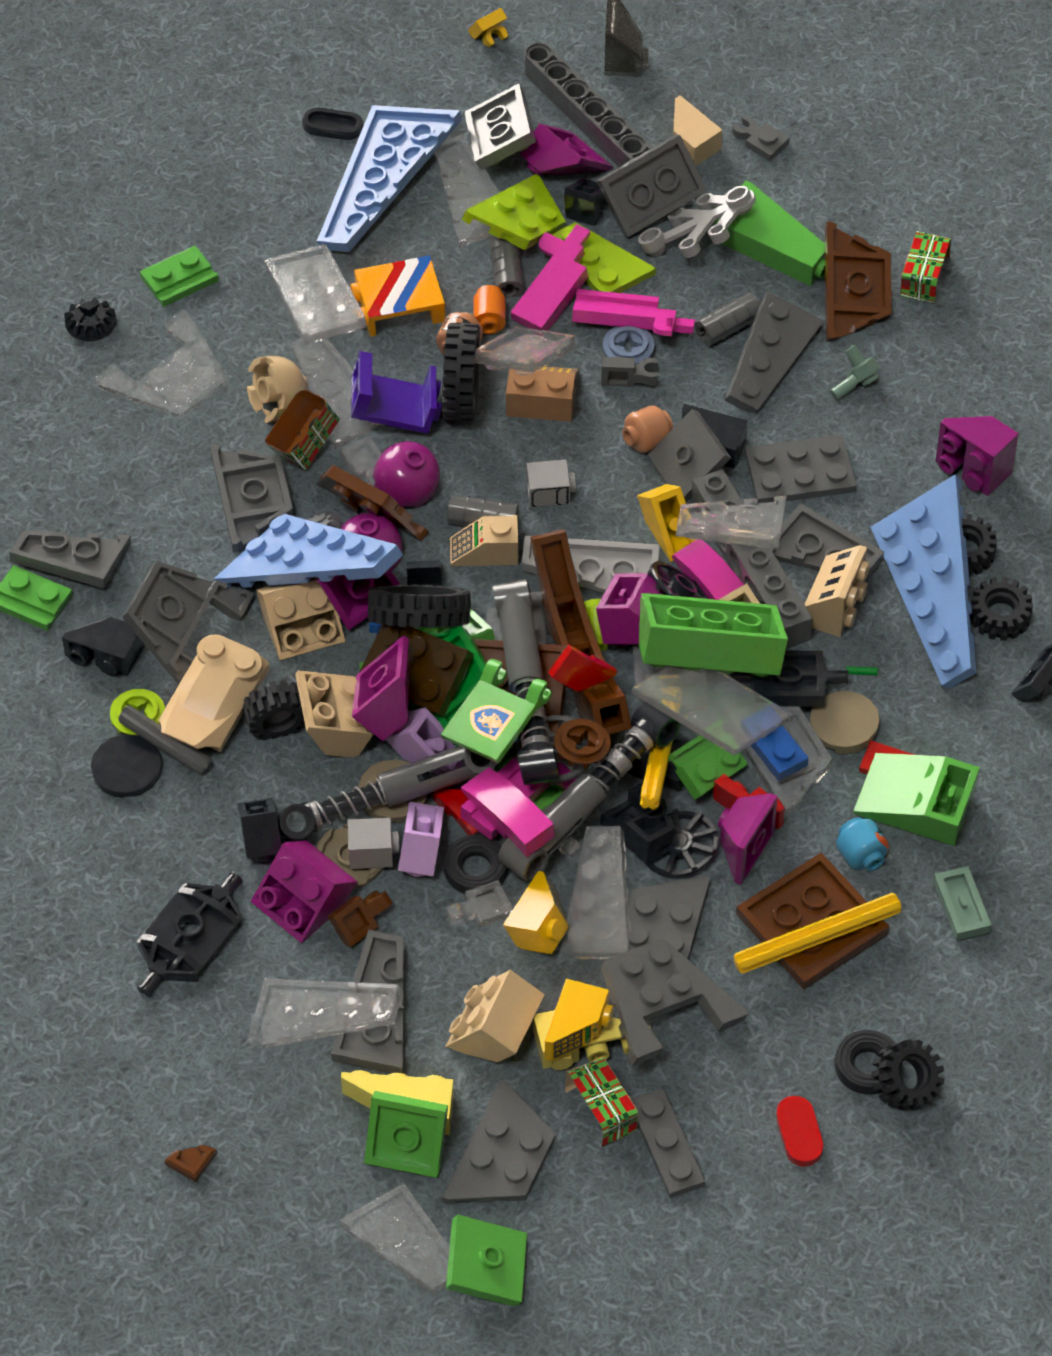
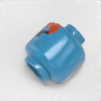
[836,817,889,871]

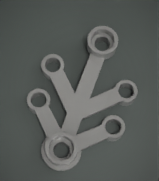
[638,186,756,258]

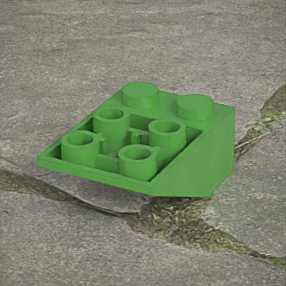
[853,753,980,846]

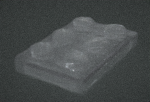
[475,326,575,375]

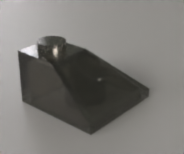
[604,0,649,77]

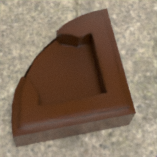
[164,1145,217,1182]

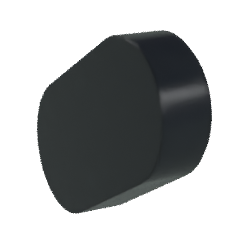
[302,107,363,140]

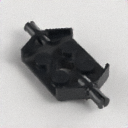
[137,871,243,997]

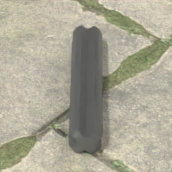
[118,705,211,775]

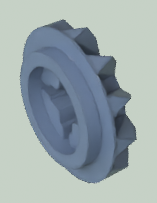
[602,326,655,364]

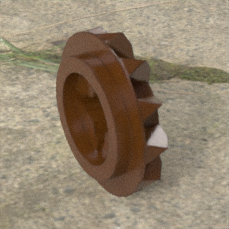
[553,719,611,769]

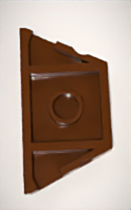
[825,221,892,342]
[316,465,429,542]

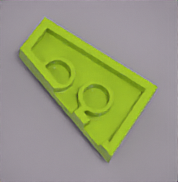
[551,222,656,293]

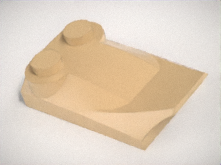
[158,634,270,752]

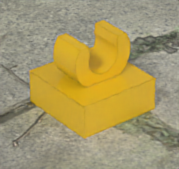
[468,8,508,47]

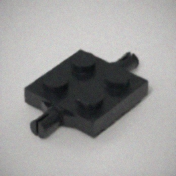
[730,650,848,707]

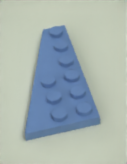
[870,474,977,689]

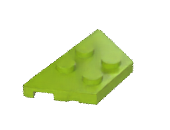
[461,174,566,250]

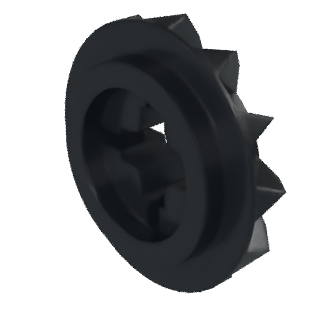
[64,297,116,341]

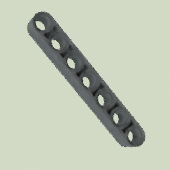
[525,42,653,167]

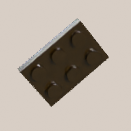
[359,624,474,717]

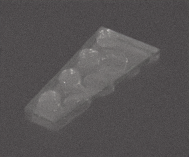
[246,978,403,1049]

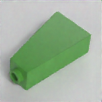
[713,180,825,286]

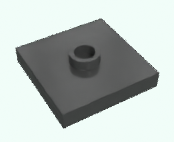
[648,409,731,502]

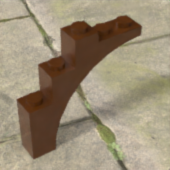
[530,529,631,734]

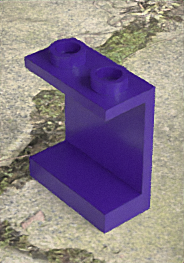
[351,351,441,433]

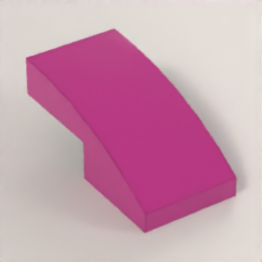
[672,538,744,600]

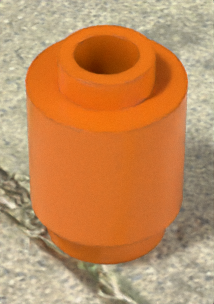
[473,285,506,334]

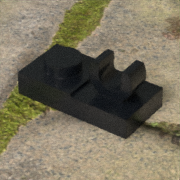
[1011,644,1052,702]

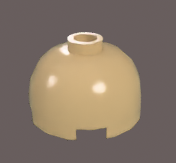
[247,356,308,423]

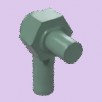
[830,345,880,401]

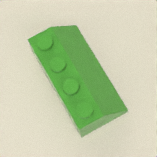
[639,593,788,677]

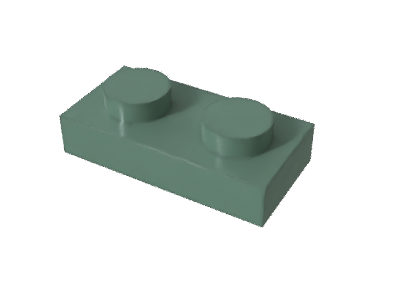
[933,866,992,941]

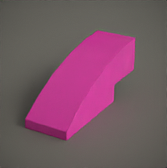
[461,767,555,857]

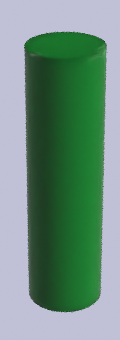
[846,666,878,676]

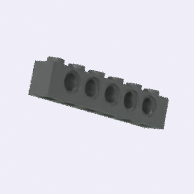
[691,469,812,649]

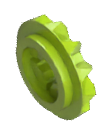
[110,689,165,735]

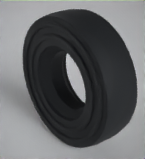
[444,834,508,896]
[834,1030,902,1095]

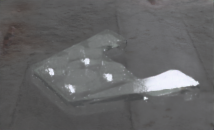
[91,309,229,421]

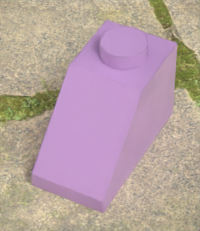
[385,708,462,775]
[398,802,444,877]

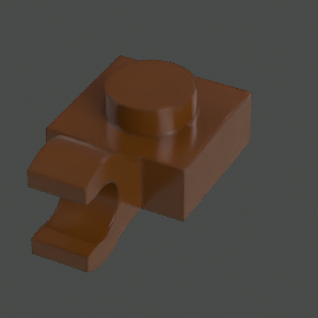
[327,890,392,947]

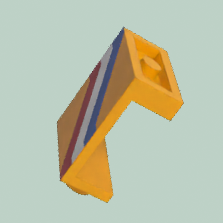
[350,255,445,337]

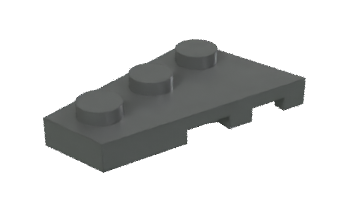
[767,503,884,581]
[10,530,131,589]

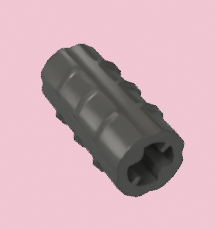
[489,236,524,298]
[695,292,760,347]
[447,494,519,528]

